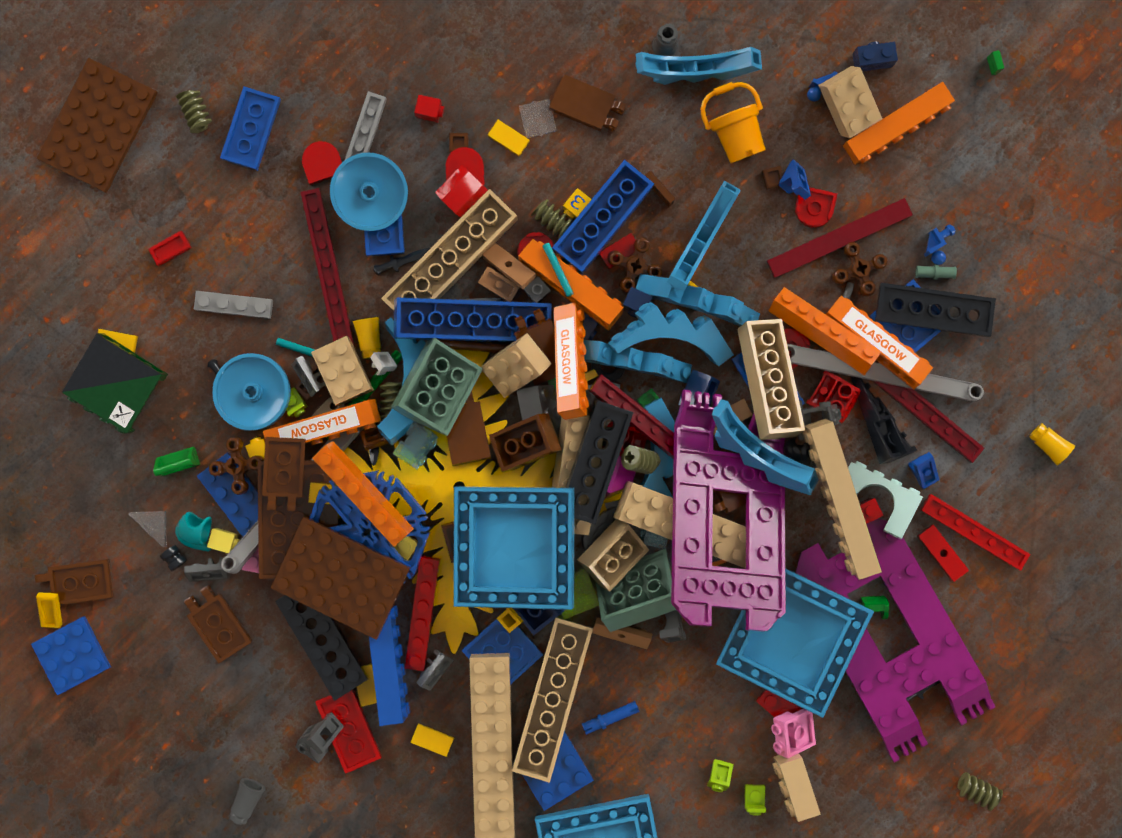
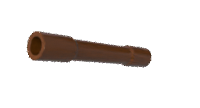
[439,340,510,354]

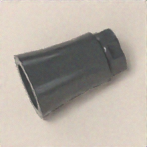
[652,23,678,56]
[229,778,266,825]

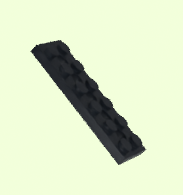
[875,282,996,337]
[566,399,634,525]
[275,595,369,701]

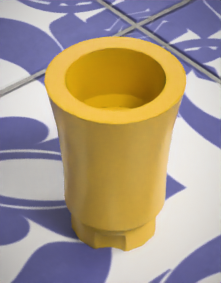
[353,317,381,359]
[1029,423,1075,465]

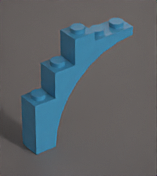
[636,47,762,85]
[667,181,741,291]
[636,274,760,326]
[608,302,734,366]
[377,317,425,445]
[584,340,692,383]
[613,398,675,514]
[712,399,819,495]

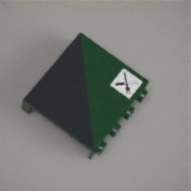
[62,333,168,434]

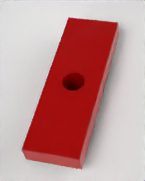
[917,524,969,582]

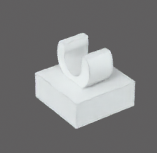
[370,352,397,375]

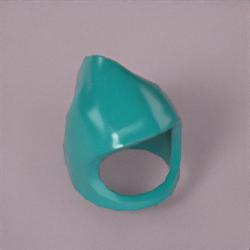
[175,512,212,551]

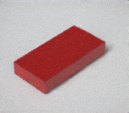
[148,231,192,266]
[599,233,641,269]

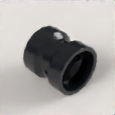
[160,545,187,572]

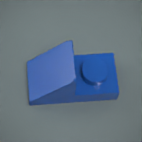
[779,160,811,200]
[908,452,939,489]

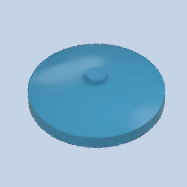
[330,152,408,231]
[212,353,291,431]

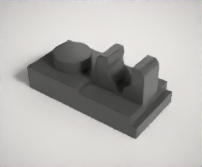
[291,356,326,397]
[184,557,228,582]
[416,650,454,691]

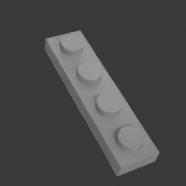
[344,91,387,161]
[194,291,273,319]

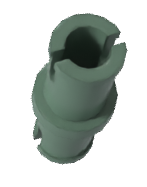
[916,265,957,280]

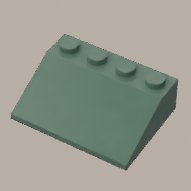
[391,338,483,436]
[596,549,676,632]

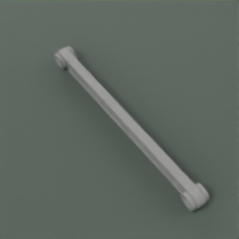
[787,344,984,401]
[221,427,364,574]

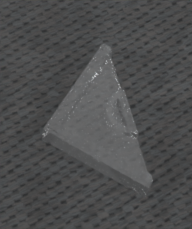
[129,511,167,547]

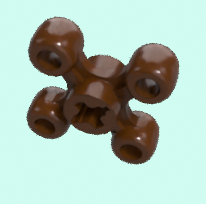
[607,237,662,293]
[832,242,888,297]
[209,437,264,495]

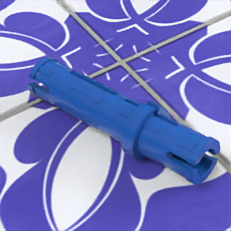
[582,701,640,735]

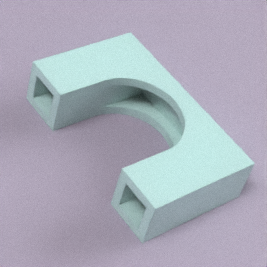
[848,461,923,540]

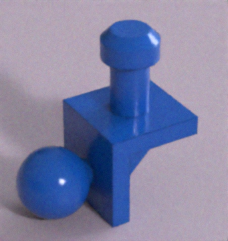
[807,71,837,102]
[924,224,956,265]

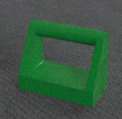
[153,447,200,476]

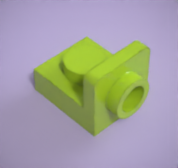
[286,387,308,418]
[707,759,733,792]
[744,784,766,816]

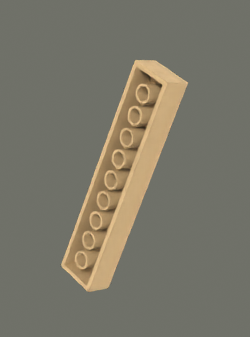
[470,653,515,838]

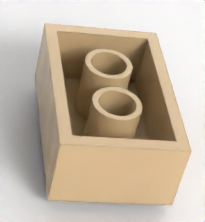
[818,66,882,138]
[481,333,552,398]
[311,336,374,406]
[577,519,649,592]
[772,753,821,822]

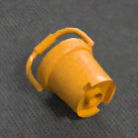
[700,82,766,164]

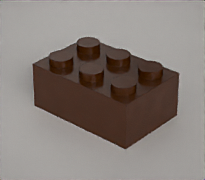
[489,413,562,472]

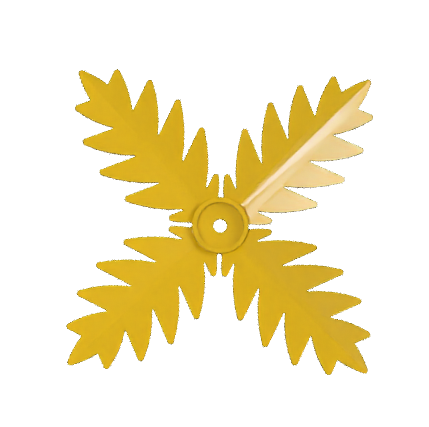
[338,341,623,654]

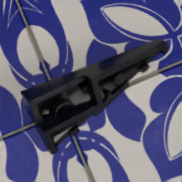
[850,376,917,464]

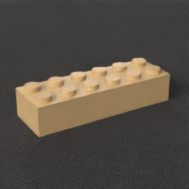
[737,319,805,440]
[552,415,606,535]

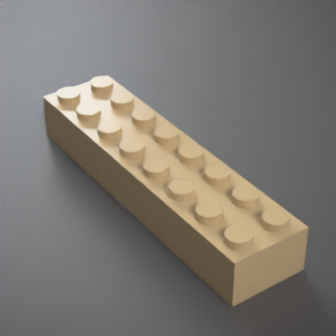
[381,189,518,311]
[802,419,882,580]
[613,481,746,569]
[512,617,593,783]

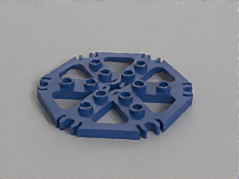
[310,470,430,583]

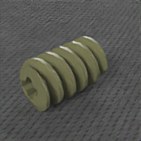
[176,90,212,133]
[531,199,572,240]
[379,382,402,421]
[621,445,661,474]
[957,772,1003,811]

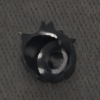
[783,437,816,469]

